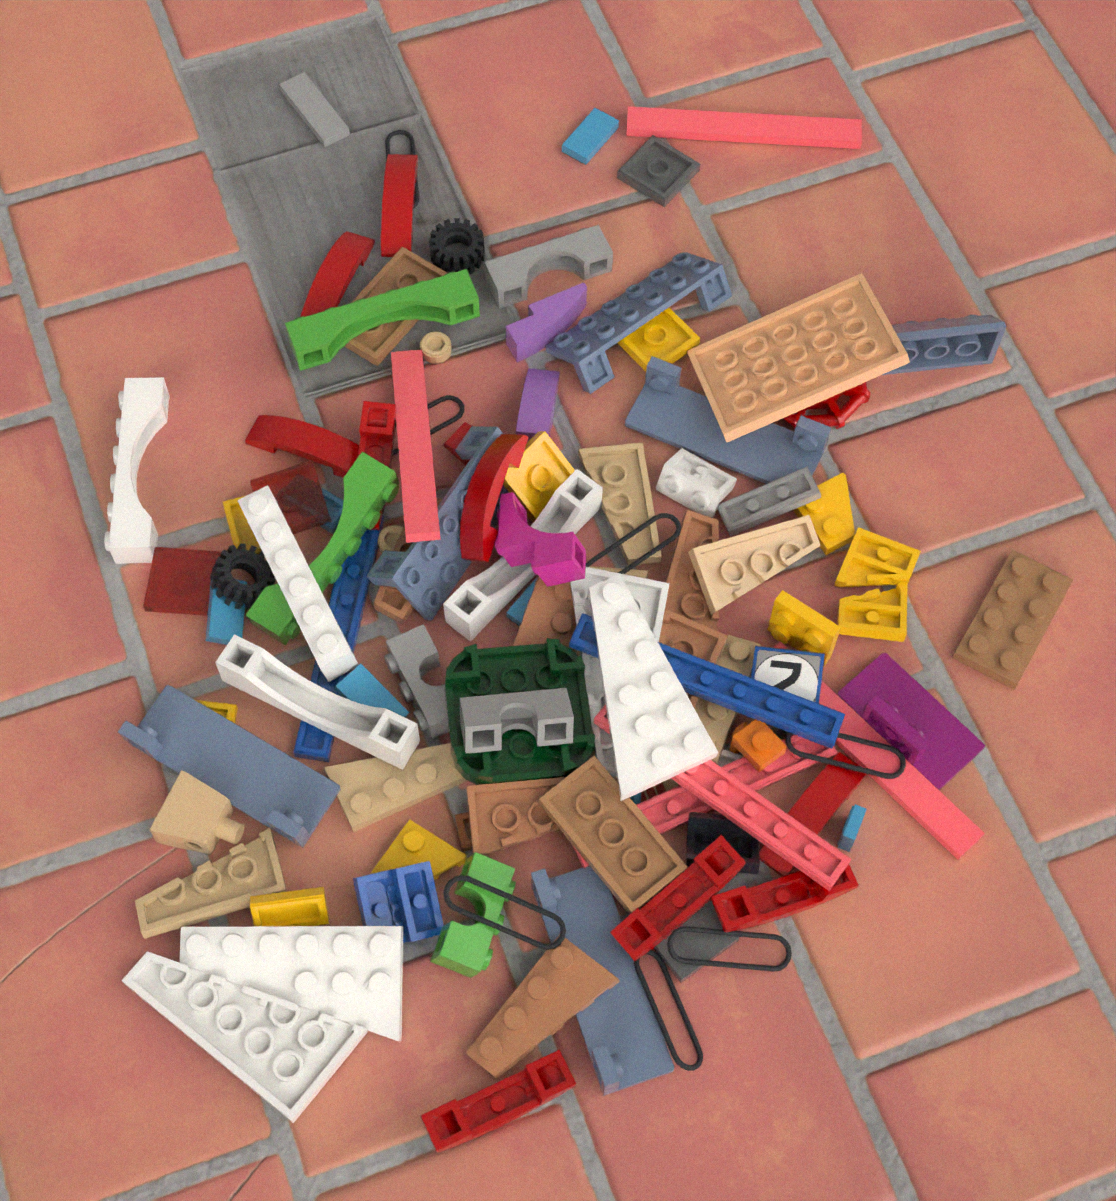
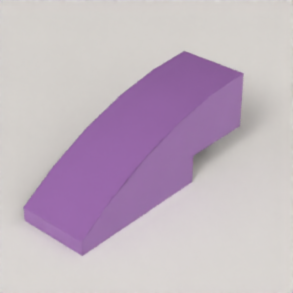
[506,282,587,363]
[516,368,560,442]

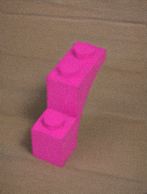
[495,492,586,587]

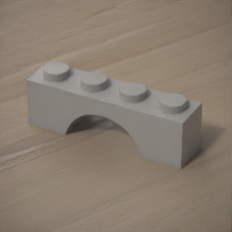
[484,225,613,309]

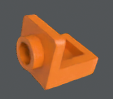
[730,719,787,772]

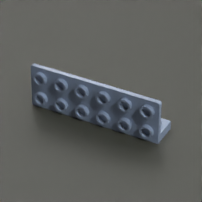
[545,252,732,394]
[625,356,831,484]
[367,426,509,621]
[118,685,341,848]
[531,866,674,1096]

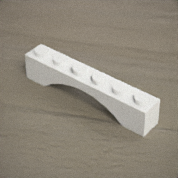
[104,377,170,564]
[443,469,603,642]
[237,485,359,682]
[215,634,420,770]

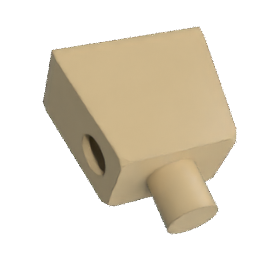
[150,770,245,854]

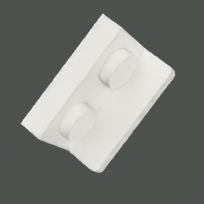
[656,448,737,518]

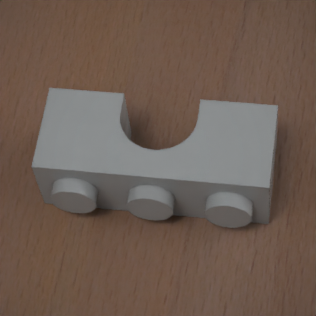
[384,624,449,740]
[460,688,574,754]

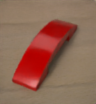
[381,154,418,257]
[300,231,375,317]
[357,401,396,530]
[245,415,359,478]
[460,434,529,562]
[759,752,868,877]
[610,835,746,961]
[711,864,859,932]
[420,1049,576,1153]

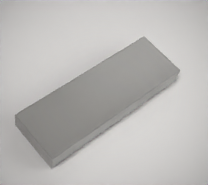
[279,72,350,147]
[717,467,821,537]

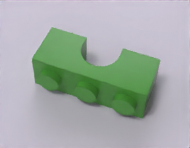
[430,852,516,978]

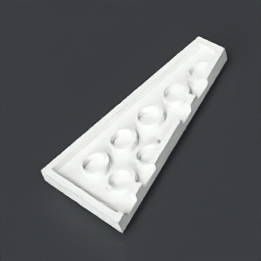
[570,567,670,777]
[588,574,718,801]
[180,926,403,1041]
[121,951,368,1123]

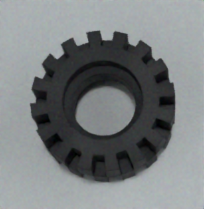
[429,218,485,274]
[210,544,276,610]

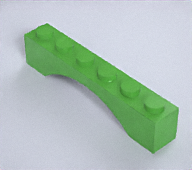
[285,269,480,371]
[246,452,399,645]

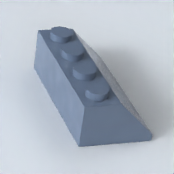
[883,315,1006,375]

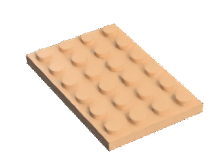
[687,273,910,442]

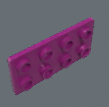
[837,653,985,790]

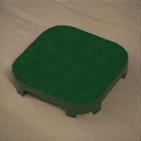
[444,638,595,785]

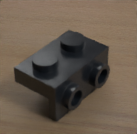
[686,812,760,874]

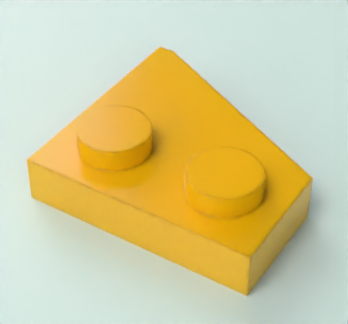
[793,472,855,555]
[834,527,921,587]
[837,582,908,642]
[370,819,467,880]

